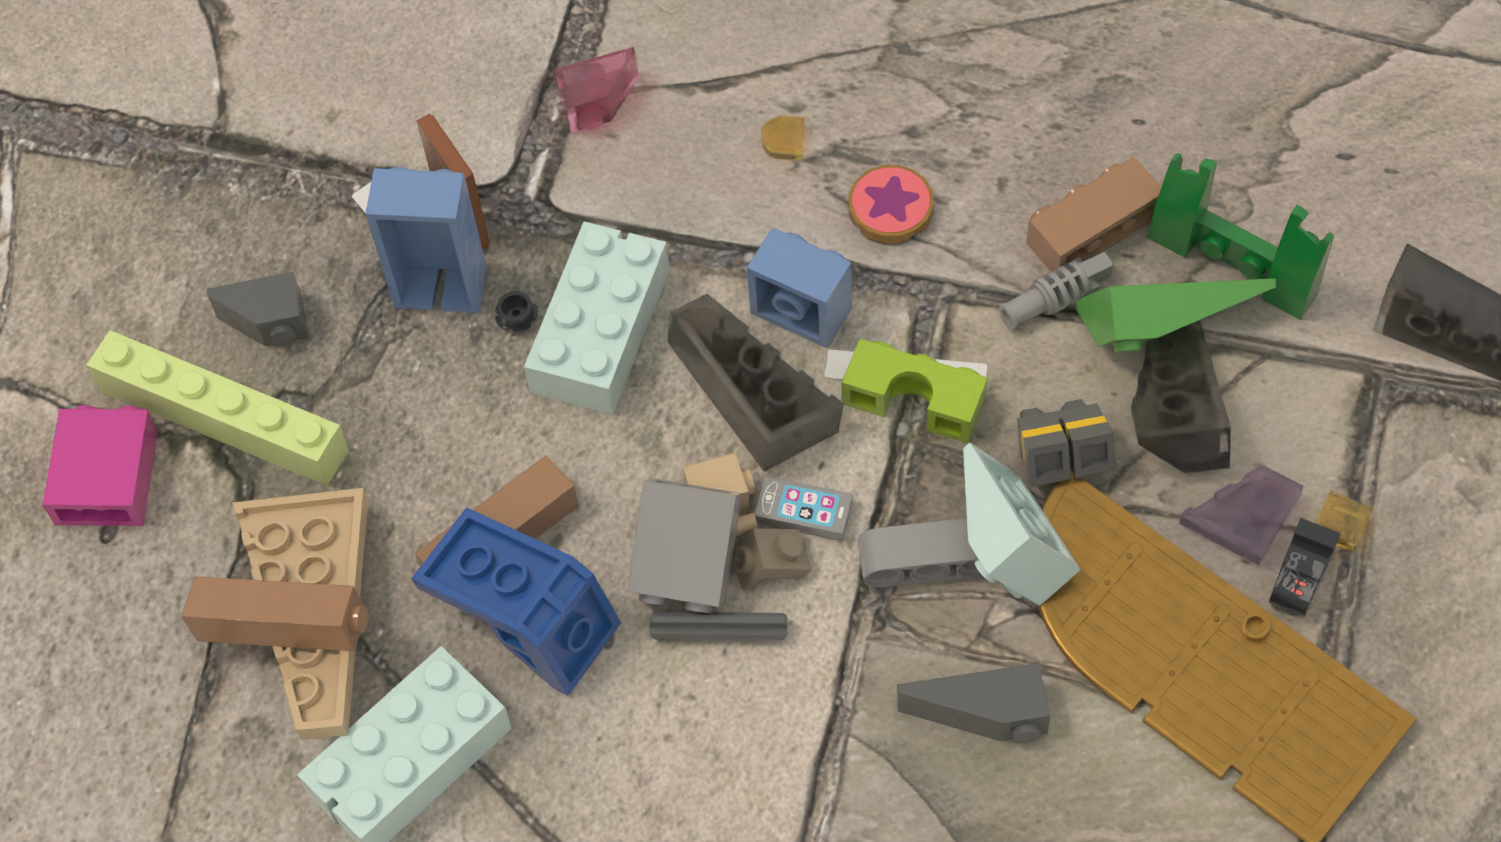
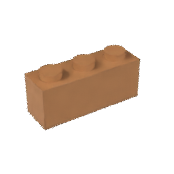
[1026,156,1161,272]

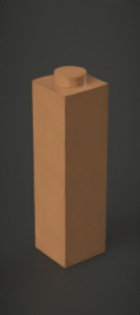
[415,455,579,566]
[181,576,368,652]

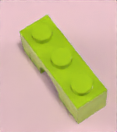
[841,339,988,444]

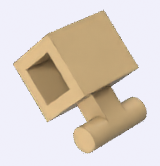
[683,453,758,536]

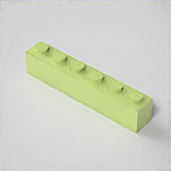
[86,330,349,487]

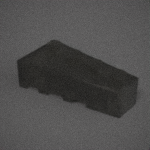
[1373,243,1501,381]

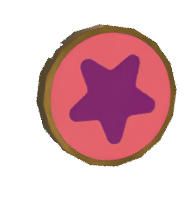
[849,165,934,244]

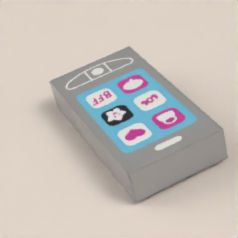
[754,476,853,541]

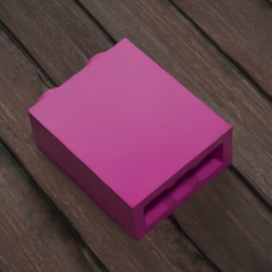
[42,405,158,526]

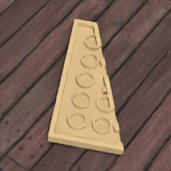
[232,488,369,740]

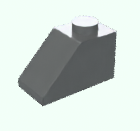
[207,272,308,346]

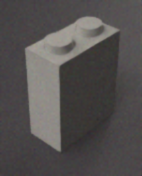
[627,478,742,613]

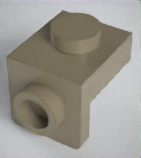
[733,528,811,590]

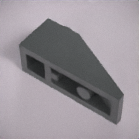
[896,663,1050,743]

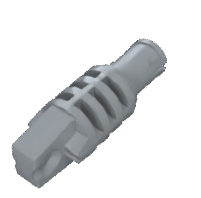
[999,252,1114,330]

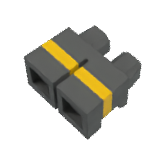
[1017,399,1115,487]

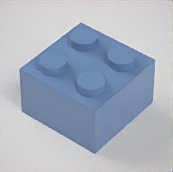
[747,227,852,349]

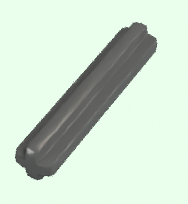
[649,612,788,640]

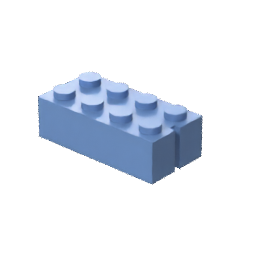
[366,167,487,313]

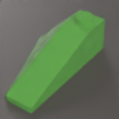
[1076,278,1276,353]

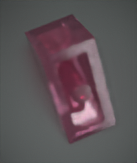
[553,47,639,133]

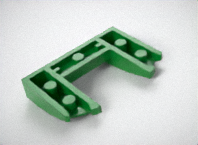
[1148,153,1334,320]

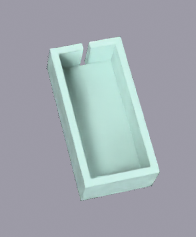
[524,221,670,415]
[297,646,512,842]

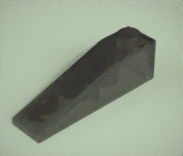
[1131,320,1231,473]

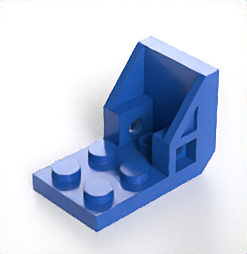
[411,507,621,696]

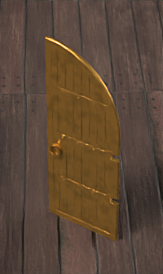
[1038,470,1417,842]

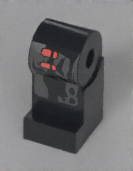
[1269,518,1341,617]

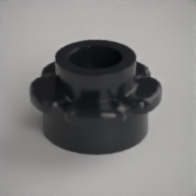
[495,291,538,333]

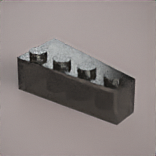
[667,294,844,472]

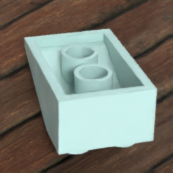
[963,443,1081,606]

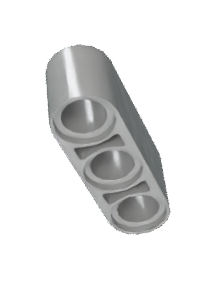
[858,518,982,587]

